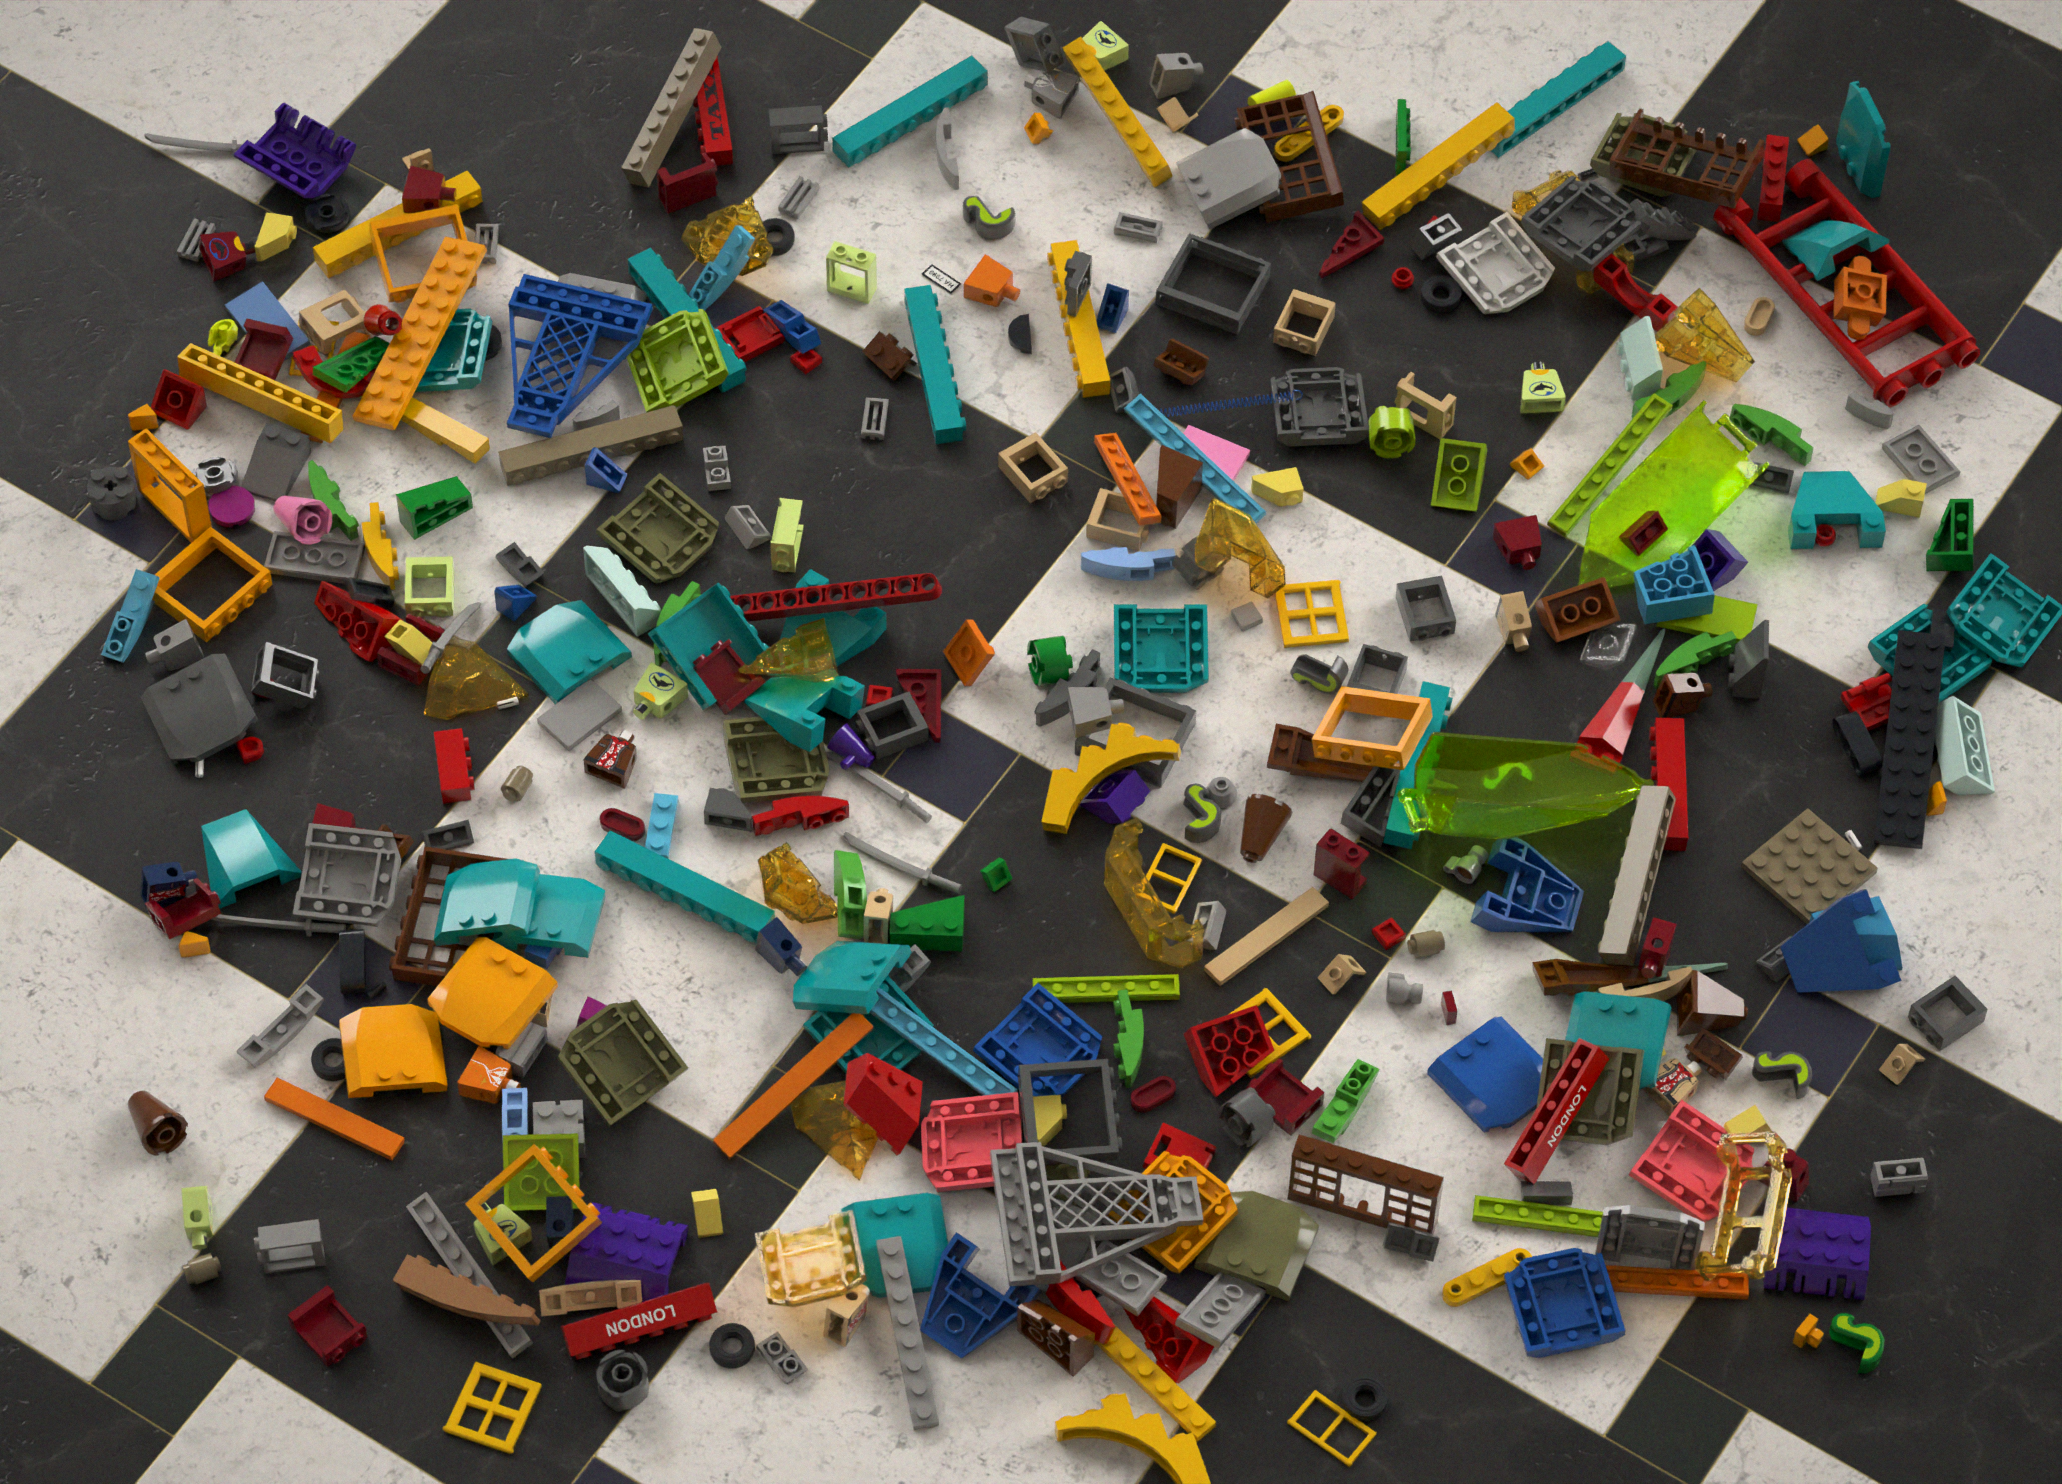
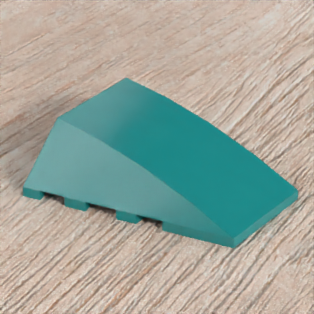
[1782,221,1889,281]
[201,809,302,909]

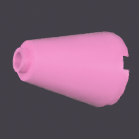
[273,496,332,545]

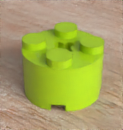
[1368,406,1416,458]

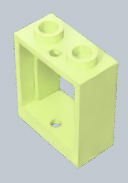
[826,241,877,304]
[405,556,454,617]

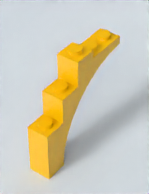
[1041,723,1181,834]
[1055,1393,1211,1484]

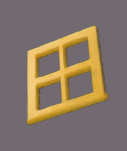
[1272,580,1349,648]
[1228,988,1311,1078]
[442,1362,542,1454]

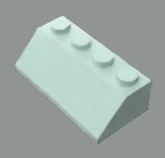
[583,546,661,637]
[1934,696,1995,795]

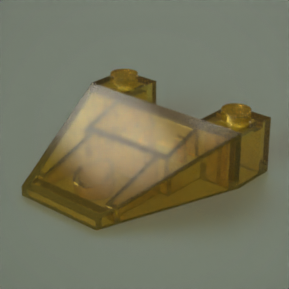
[1655,288,1755,382]
[1195,498,1286,598]

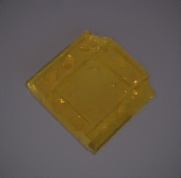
[755,1210,867,1307]

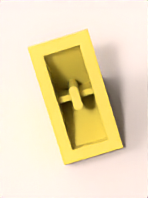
[1723,1105,1776,1145]
[691,1189,723,1238]

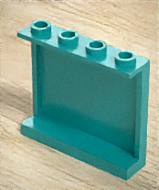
[648,583,774,710]

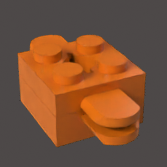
[1834,256,1887,340]

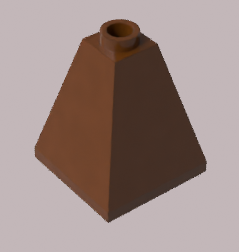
[1677,970,1748,1036]

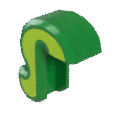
[1829,1313,1885,1374]

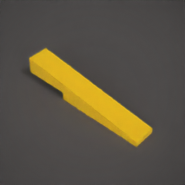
[401,397,490,464]

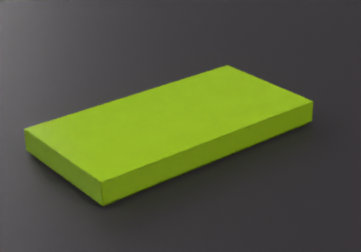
[1657,595,1758,643]

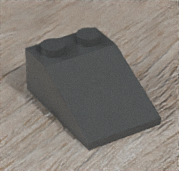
[241,423,311,502]
[1728,620,1769,699]

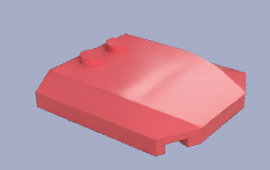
[921,1092,1023,1192]
[1629,1100,1754,1222]

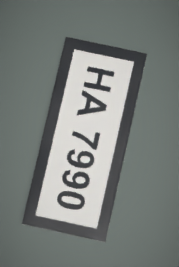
[921,264,961,294]

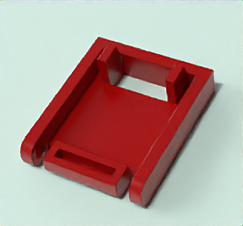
[715,306,785,362]
[1142,1123,1217,1169]

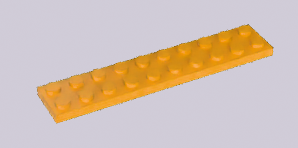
[352,236,487,431]

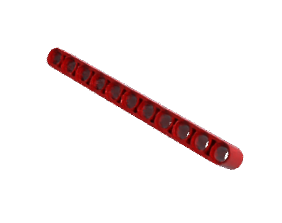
[730,573,942,622]

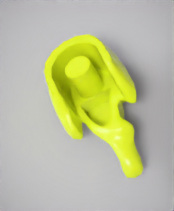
[208,319,238,356]

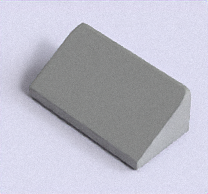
[725,505,771,549]
[1187,901,1226,950]

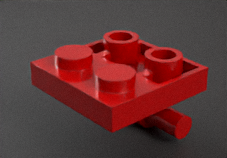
[1840,673,1892,731]

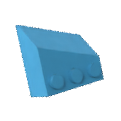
[1634,545,1715,624]
[1809,896,1903,970]

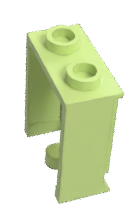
[771,498,804,572]

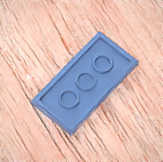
[225,282,311,361]

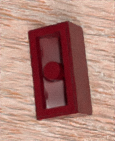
[1619,511,1668,556]

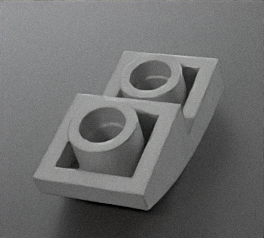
[1845,391,1894,429]
[572,400,620,431]
[703,446,731,491]
[756,1331,808,1384]

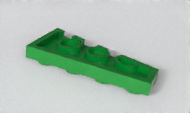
[1395,99,1411,176]

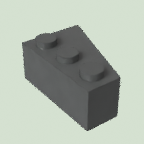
[1340,766,1400,847]

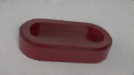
[600,808,645,841]
[1130,1076,1176,1113]

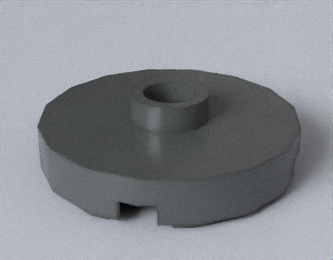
[192,457,238,494]

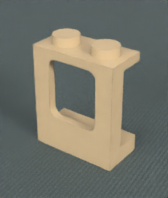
[299,290,369,355]
[1395,372,1457,439]

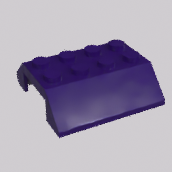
[233,103,356,198]
[565,1202,689,1302]
[1763,1205,1871,1300]

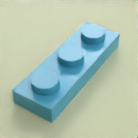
[645,793,679,859]

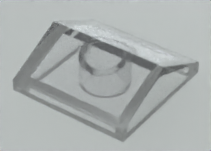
[1580,624,1637,670]

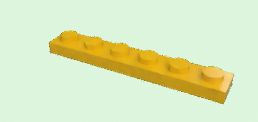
[1094,1323,1216,1442]

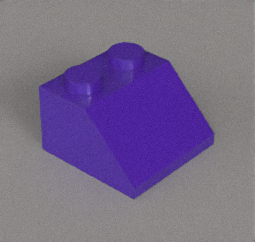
[1692,529,1748,591]
[1080,770,1150,824]

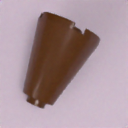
[1240,794,1293,863]
[128,1091,188,1156]

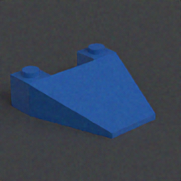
[1470,832,1584,932]
[1780,889,1902,992]
[920,1232,1042,1359]

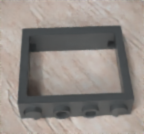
[1156,233,1271,335]
[1075,677,1196,788]
[1017,1059,1122,1166]

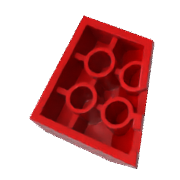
[1184,1005,1275,1097]
[843,1053,923,1155]

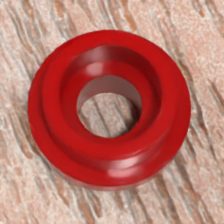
[1391,267,1414,289]
[1815,524,1836,546]

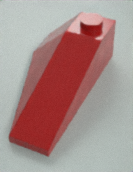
[314,581,403,662]
[1123,1297,1215,1383]

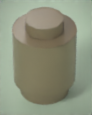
[501,766,533,802]
[1407,930,1445,958]
[182,1253,222,1285]

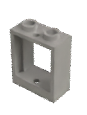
[254,1219,325,1274]

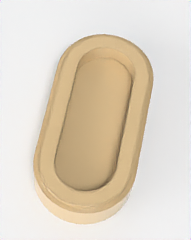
[1744,297,1775,336]

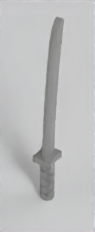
[144,133,243,156]
[421,602,481,673]
[826,752,932,823]
[844,832,962,893]
[212,915,346,936]

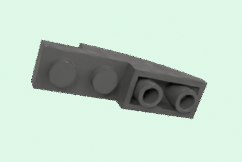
[1630,198,1697,240]
[1034,649,1100,726]

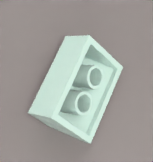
[1616,316,1663,400]

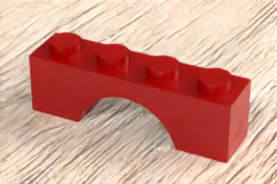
[1757,135,1789,222]
[1592,253,1678,334]

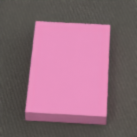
[1183,425,1250,481]

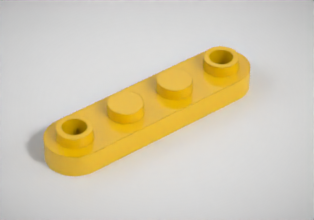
[1274,105,1344,162]
[1442,1248,1532,1307]

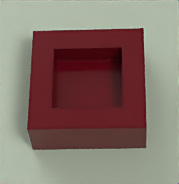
[1441,990,1458,1025]

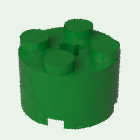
[1027,635,1073,686]

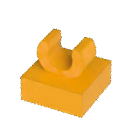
[1024,112,1053,144]
[1793,1314,1824,1348]

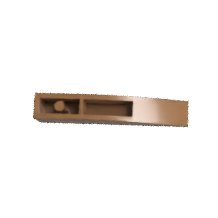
[392,1254,540,1325]

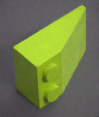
[1431,438,1487,512]

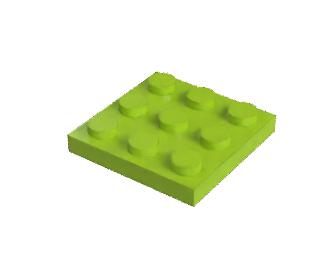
[503,1133,580,1210]

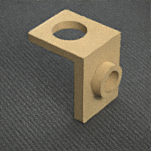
[1157,97,1199,133]
[402,148,434,171]
[1318,954,1366,994]
[1879,1044,1925,1085]

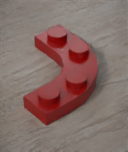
[292,345,376,399]

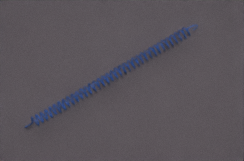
[1131,390,1303,421]

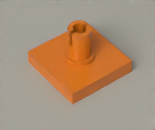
[943,619,995,686]

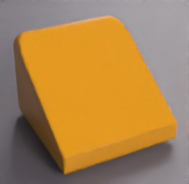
[1797,125,1829,157]
[128,404,159,431]
[1509,448,1544,480]
[1926,781,1947,816]
[179,931,211,958]

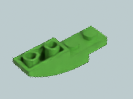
[1632,361,1707,418]
[1730,404,1814,466]
[308,460,359,541]
[654,581,701,667]
[1653,631,1736,689]
[834,850,867,940]
[1113,989,1144,1088]
[1312,1059,1379,1144]

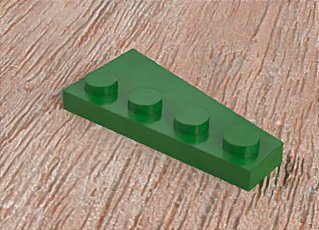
[313,336,390,393]

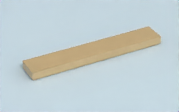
[1204,887,1329,986]

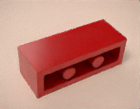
[434,728,475,804]

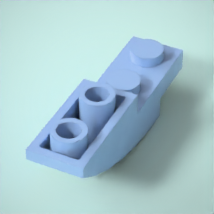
[1080,547,1176,581]
[502,1088,528,1138]

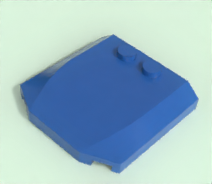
[973,983,1102,1097]
[1427,1016,1543,1132]
[1504,1248,1626,1358]

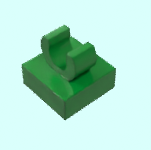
[980,857,1012,892]

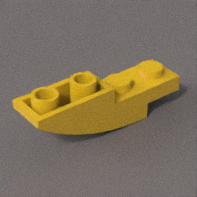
[361,502,399,590]

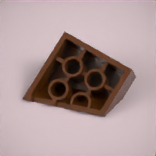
[1017,1299,1095,1377]

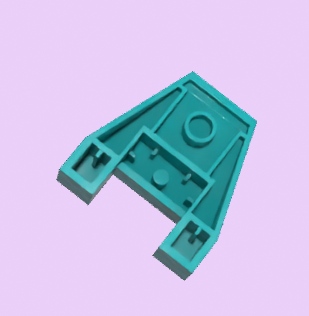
[1788,471,1886,549]
[775,569,887,677]
[744,676,865,752]

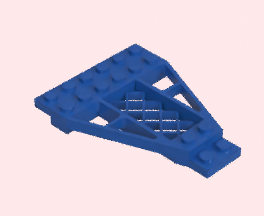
[507,274,653,438]

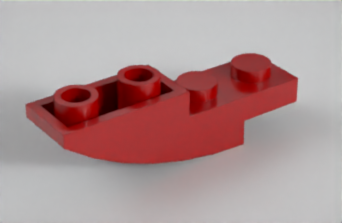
[752,796,849,836]
[1045,1258,1115,1344]

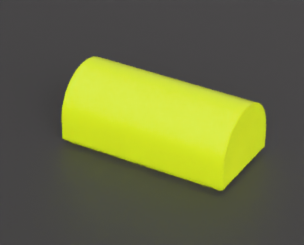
[1247,79,1296,106]

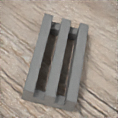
[778,176,819,219]
[1114,212,1162,243]
[177,218,216,262]
[475,224,499,264]
[861,397,889,440]

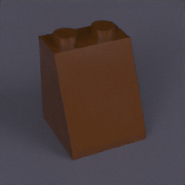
[1156,445,1203,529]

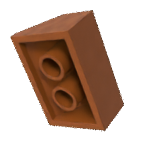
[1534,577,1621,643]

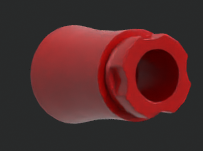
[364,304,402,336]

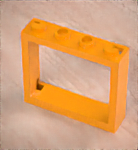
[369,205,477,303]
[128,428,212,543]
[152,526,272,642]
[1312,686,1433,770]
[465,1144,602,1282]

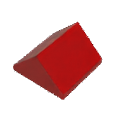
[150,369,207,429]

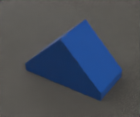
[1096,283,1129,333]
[585,447,628,493]
[494,585,537,622]

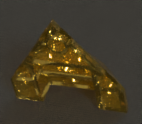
[681,196,774,276]
[738,618,839,683]
[424,637,529,720]
[757,842,838,924]
[791,1081,878,1181]

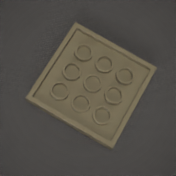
[1741,808,1878,924]

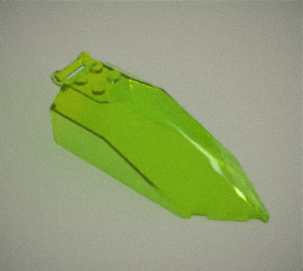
[1578,400,1770,588]
[1397,732,1654,839]

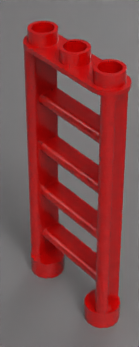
[1713,159,1980,407]

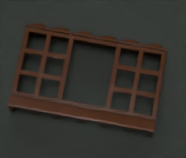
[1234,91,1344,223]
[1610,108,1764,209]
[389,846,506,986]
[1287,1134,1444,1234]

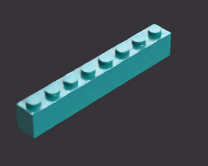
[1491,41,1626,158]
[832,55,988,168]
[628,248,747,393]
[904,285,966,444]
[1383,681,1453,849]
[595,831,776,943]

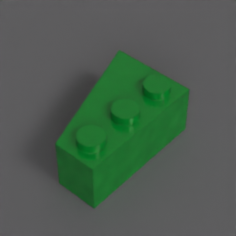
[396,476,473,540]
[1926,499,1974,571]
[890,895,965,951]

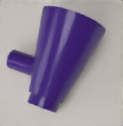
[827,724,875,770]

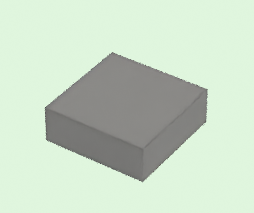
[1231,601,1263,631]

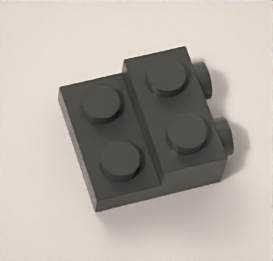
[1064,251,1092,317]

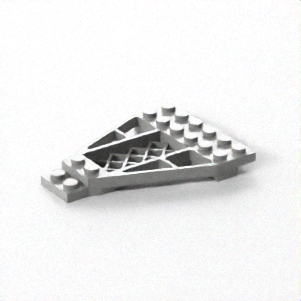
[990,1142,1203,1286]

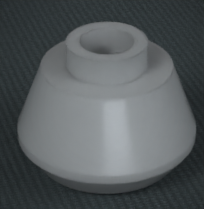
[1206,777,1237,808]

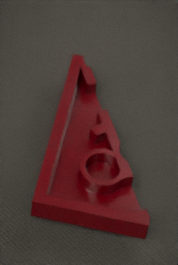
[1319,211,1384,279]
[896,669,941,743]

